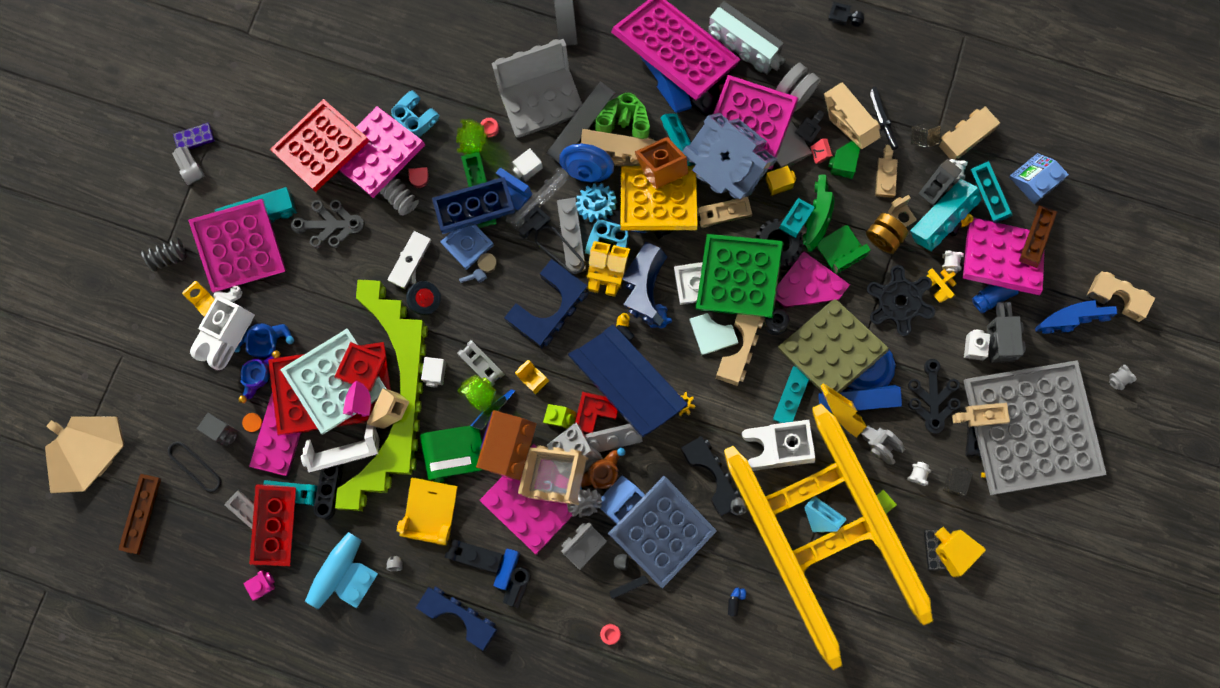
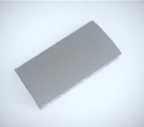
[775,121,812,169]

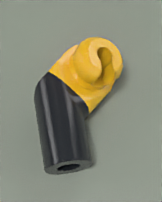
[949,213,973,236]
[616,313,635,342]

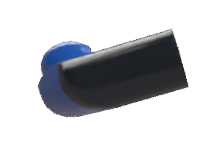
[728,587,746,616]

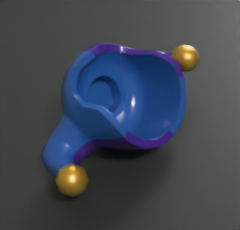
[238,350,280,403]

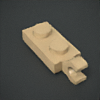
[875,145,898,198]
[952,403,1010,427]

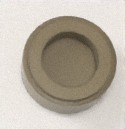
[478,253,497,273]

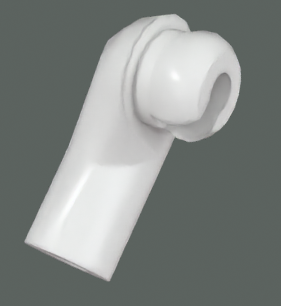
[213,286,242,302]

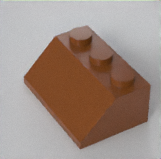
[476,410,537,480]

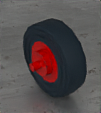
[406,281,441,315]

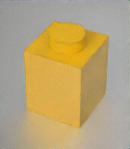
[765,166,796,195]

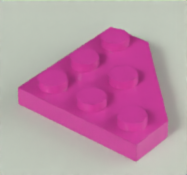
[775,252,850,308]

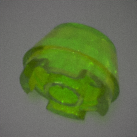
[456,118,486,155]
[457,375,496,412]

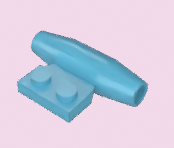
[305,532,378,609]

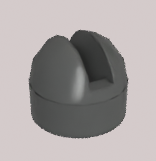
[731,497,747,515]
[614,554,629,570]

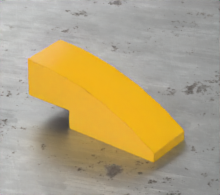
[821,383,867,438]

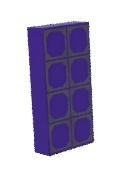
[173,123,215,150]

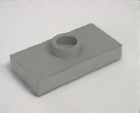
[224,490,254,529]

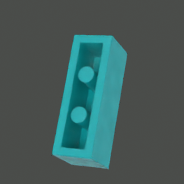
[971,161,1013,223]

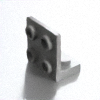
[547,423,603,479]
[561,522,607,570]

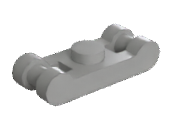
[457,340,505,388]

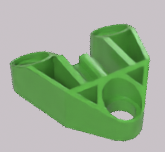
[595,93,650,139]

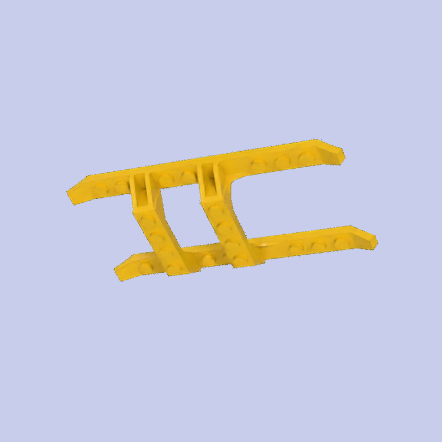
[724,404,933,670]

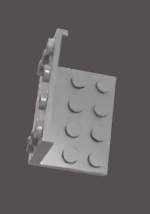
[491,39,582,138]

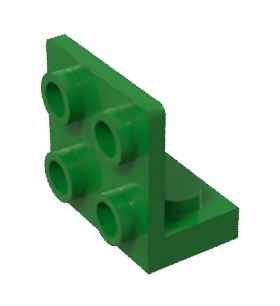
[816,225,871,275]

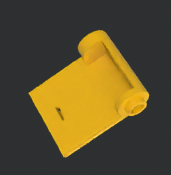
[397,478,458,545]

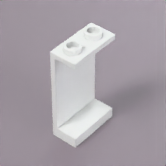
[301,424,380,472]

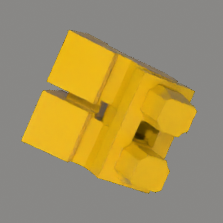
[587,241,630,297]

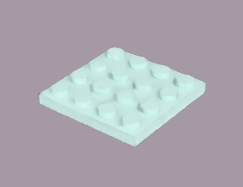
[280,328,386,435]

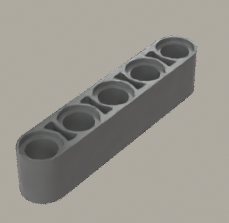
[547,81,615,163]

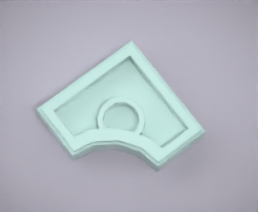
[690,313,738,355]

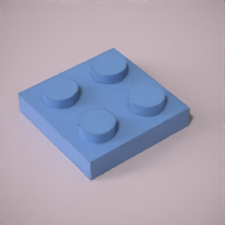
[440,225,494,270]

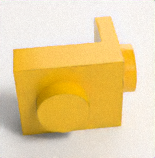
[515,360,549,394]

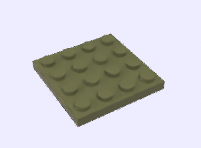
[778,299,889,394]

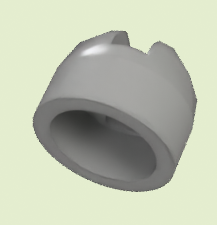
[386,556,403,571]

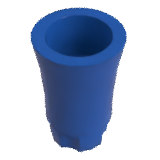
[972,284,1019,313]

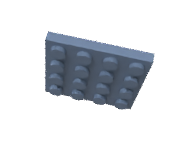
[608,476,717,588]

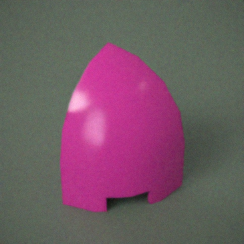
[343,381,371,416]

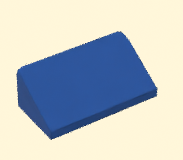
[494,549,520,591]

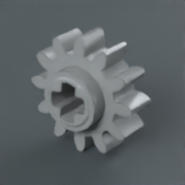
[567,488,602,518]

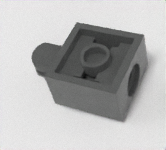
[987,302,1026,363]

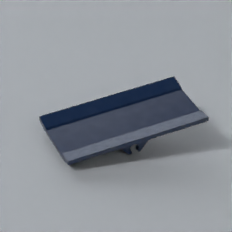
[568,324,688,437]

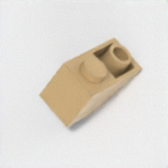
[367,388,409,429]

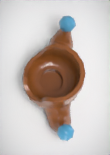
[580,448,625,490]

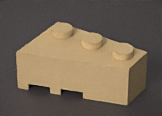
[824,82,881,149]

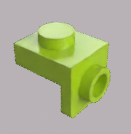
[543,404,577,429]

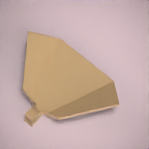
[45,417,124,493]

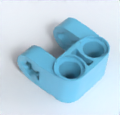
[391,90,440,138]
[585,220,629,255]

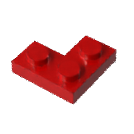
[575,392,618,433]

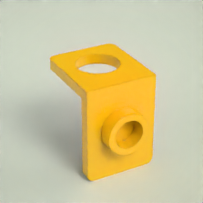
[182,281,215,317]

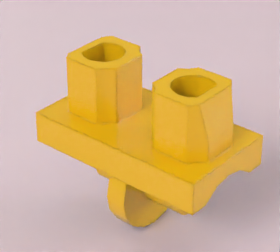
[927,269,957,303]

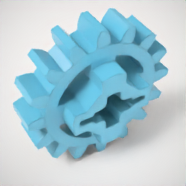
[576,183,617,222]

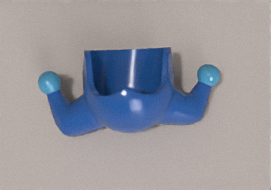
[234,323,294,357]

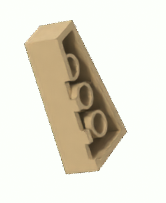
[581,129,657,166]

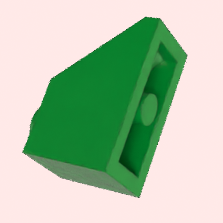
[828,141,860,179]

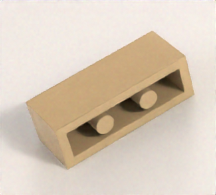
[939,106,1000,160]

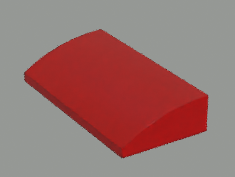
[249,484,296,566]

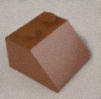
[635,137,688,189]

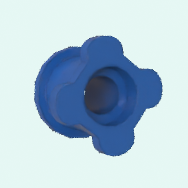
[650,304,672,328]

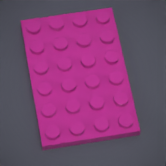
[611,0,740,100]

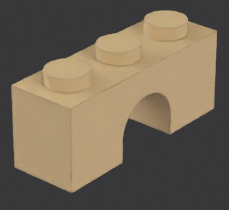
[1086,271,1155,322]

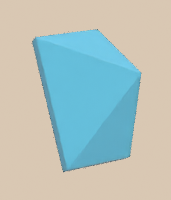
[805,496,846,532]

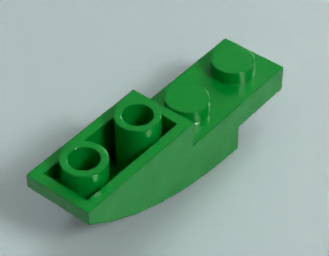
[803,175,835,252]

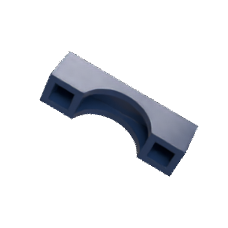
[416,586,498,651]

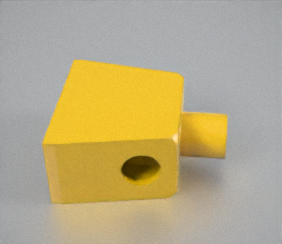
[935,527,986,577]

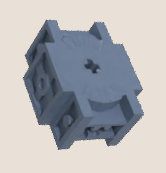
[682,113,778,200]

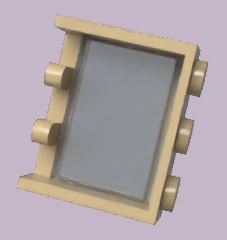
[518,445,588,505]

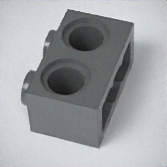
[918,159,962,205]
[197,413,238,446]

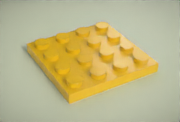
[621,166,697,231]

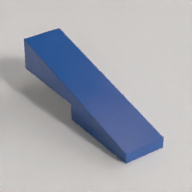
[818,385,902,413]

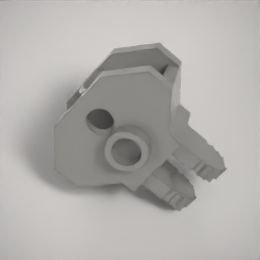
[861,426,905,465]

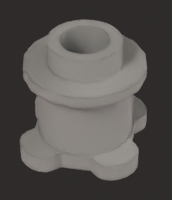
[1109,365,1137,390]

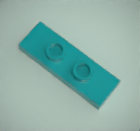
[772,366,809,423]

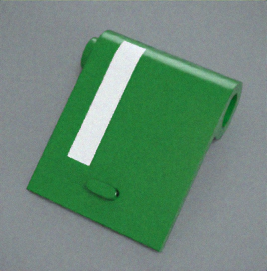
[420,425,483,483]

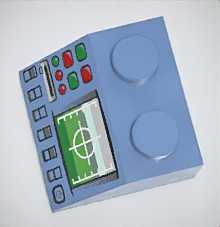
[1009,153,1069,204]

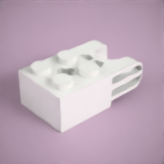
[190,296,255,370]
[742,420,815,471]

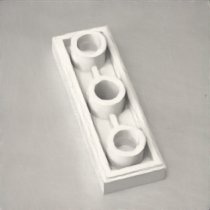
[387,231,432,289]

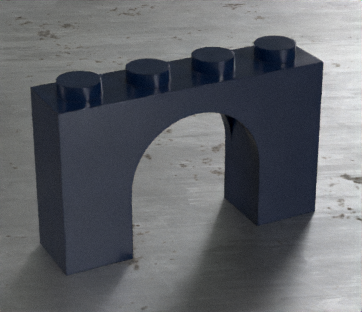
[504,259,589,349]

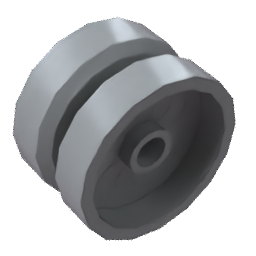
[776,63,821,111]

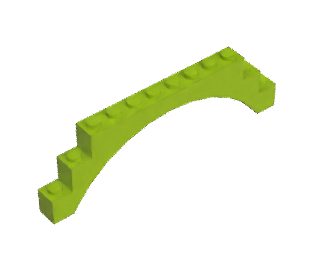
[335,280,428,511]

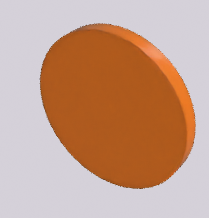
[242,413,262,432]

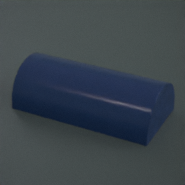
[432,177,515,234]

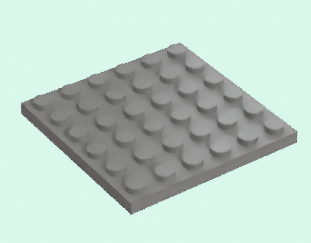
[963,360,1107,495]

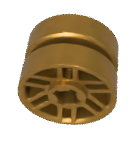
[866,213,909,254]

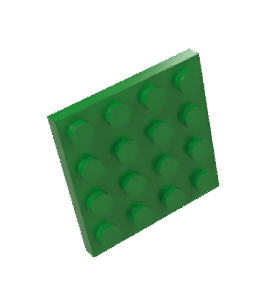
[696,234,784,318]

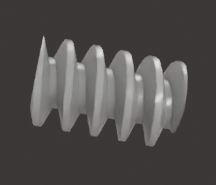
[380,175,419,215]

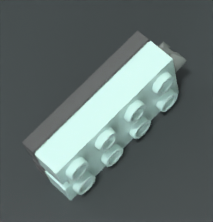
[708,1,786,74]

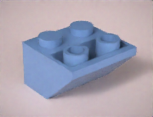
[600,475,645,524]

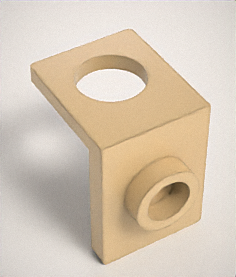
[889,195,917,227]

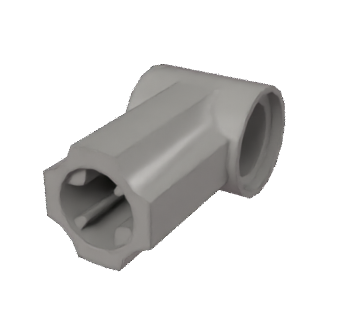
[172,146,205,185]

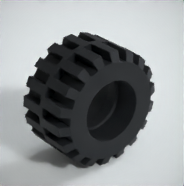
[756,219,803,270]

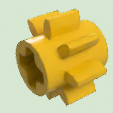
[679,392,695,417]

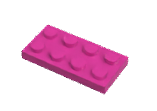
[249,394,301,477]

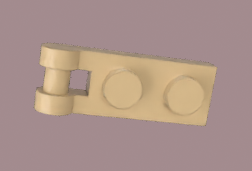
[697,197,752,228]

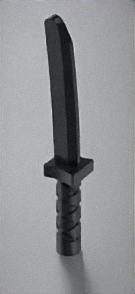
[870,86,899,150]

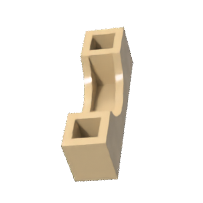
[716,314,765,386]

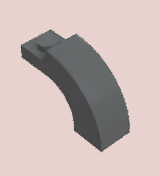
[554,0,577,46]

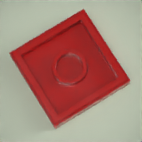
[334,342,387,393]

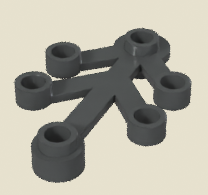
[291,200,364,248]

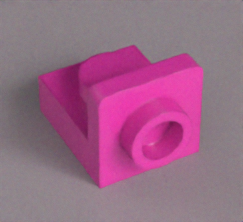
[243,570,275,601]

